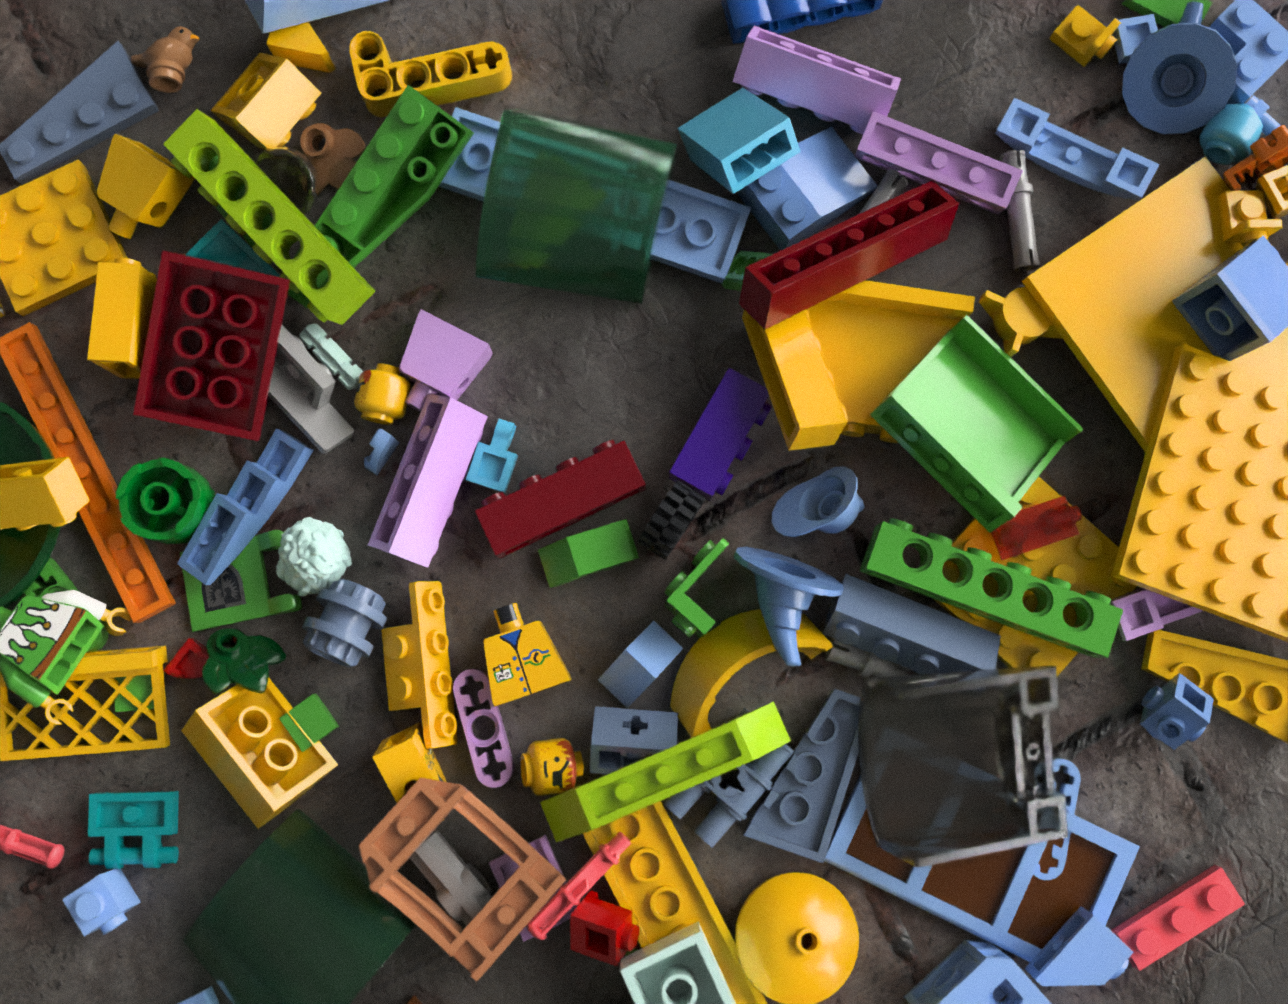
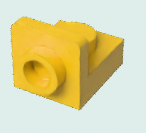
[1049,5,1121,67]
[1217,191,1283,247]

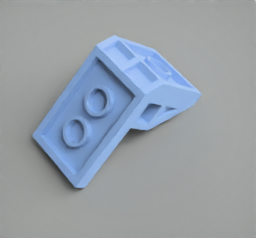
[904,940,1051,1004]

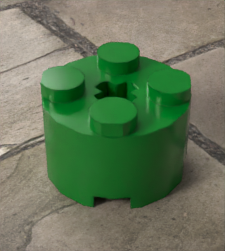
[116,457,216,545]

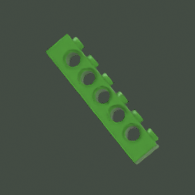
[860,518,1123,658]

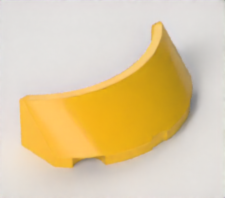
[670,609,833,738]

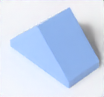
[598,621,683,708]

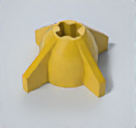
[979,287,1062,357]

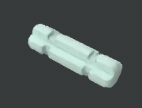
[299,323,363,390]

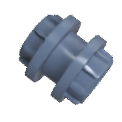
[302,579,387,668]

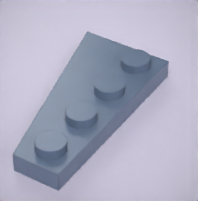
[0,41,159,184]
[742,689,874,863]

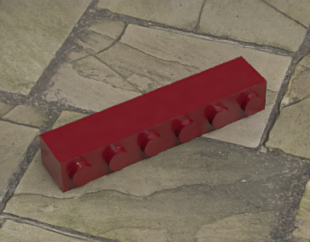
[739,180,959,330]

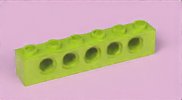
[163,109,376,325]

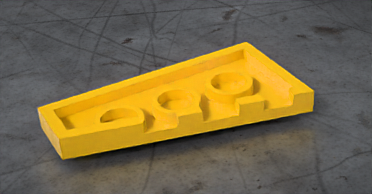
[1141,630,1288,744]

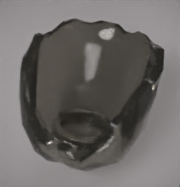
[255,147,317,214]

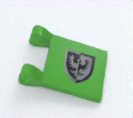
[180,530,302,632]

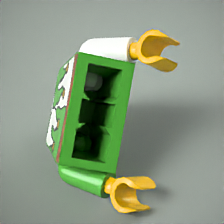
[0,590,131,724]

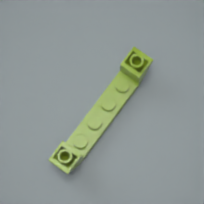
[540,702,791,842]

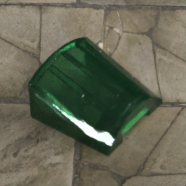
[475,108,677,304]
[183,809,417,1004]

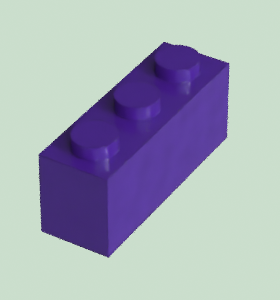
[668,368,773,501]

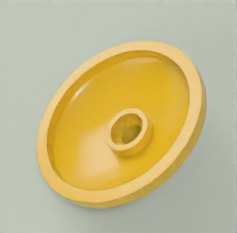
[735,872,859,1004]

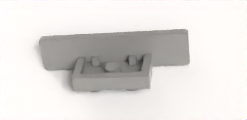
[268,325,354,454]

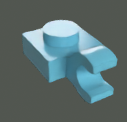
[466,419,518,494]

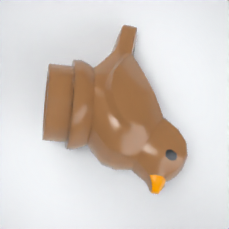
[131,26,199,93]

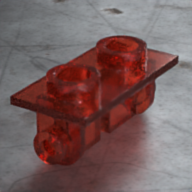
[991,496,1082,561]

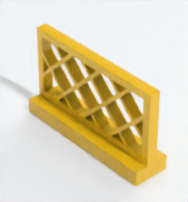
[0,645,170,761]

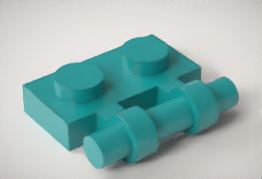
[88,791,179,869]

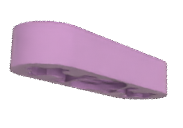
[453,669,515,788]

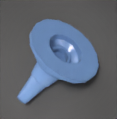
[1122,1,1237,134]
[734,547,843,666]

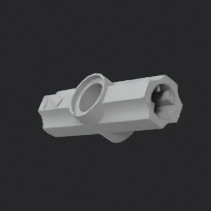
[409,830,493,926]

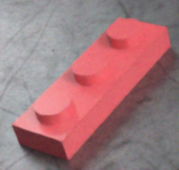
[1111,865,1245,971]

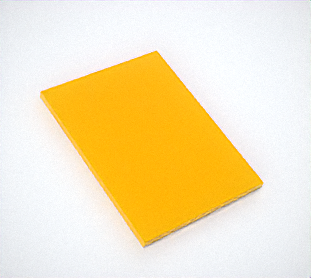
[1022,156,1288,453]

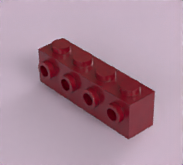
[475,440,646,559]

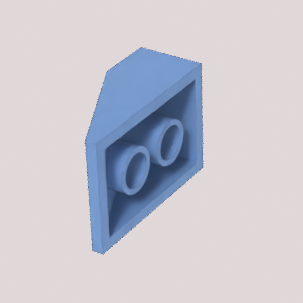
[738,127,877,251]

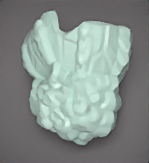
[276,517,352,596]

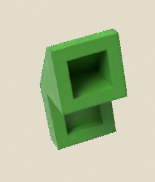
[538,519,639,588]

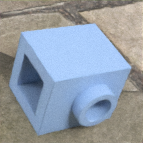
[62,869,141,936]

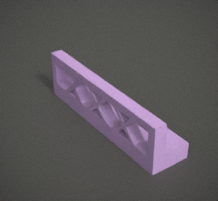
[855,111,1023,214]

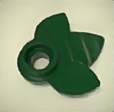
[202,628,286,694]

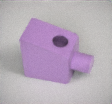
[399,309,493,412]

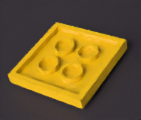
[0,160,128,316]

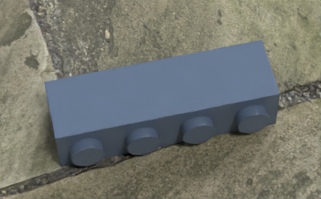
[822,574,1001,696]

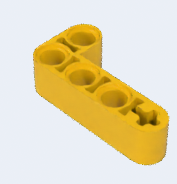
[349,31,512,117]

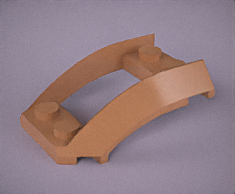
[359,778,567,982]

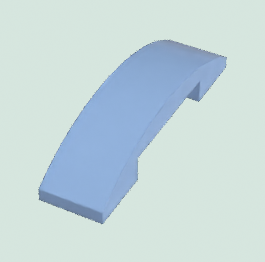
[995,98,1159,201]

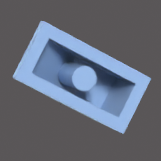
[1024,906,1134,986]

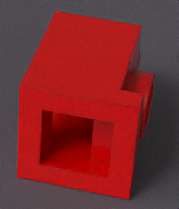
[570,890,640,966]

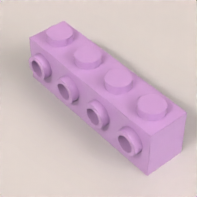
[733,26,901,134]
[368,394,488,568]

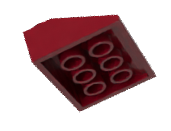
[133,251,290,441]

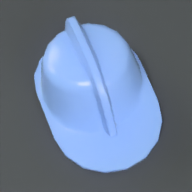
[771,466,865,537]

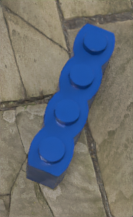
[721,0,883,43]

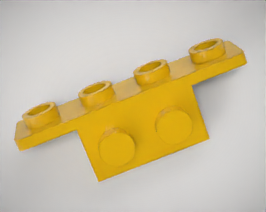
[381,581,457,749]

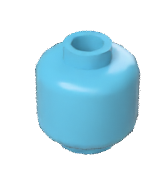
[1199,103,1263,165]

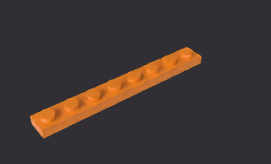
[0,322,176,623]

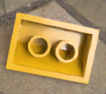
[181,678,338,829]

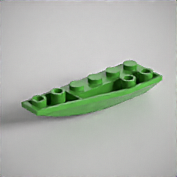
[288,85,474,308]

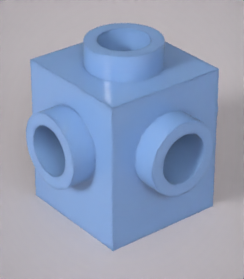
[1140,673,1214,750]

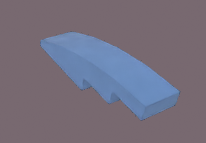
[177,428,314,585]

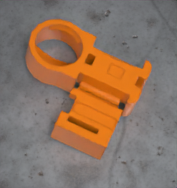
[1223,125,1288,191]

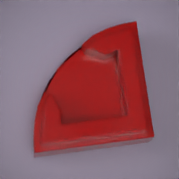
[163,638,209,679]

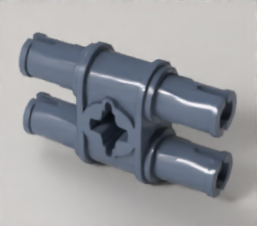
[663,708,794,848]

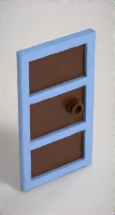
[824,724,1140,962]

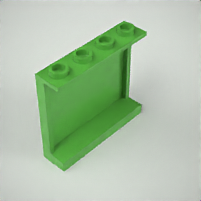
[870,315,1083,532]

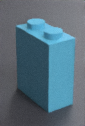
[678,88,801,194]

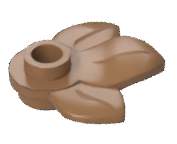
[298,123,366,197]

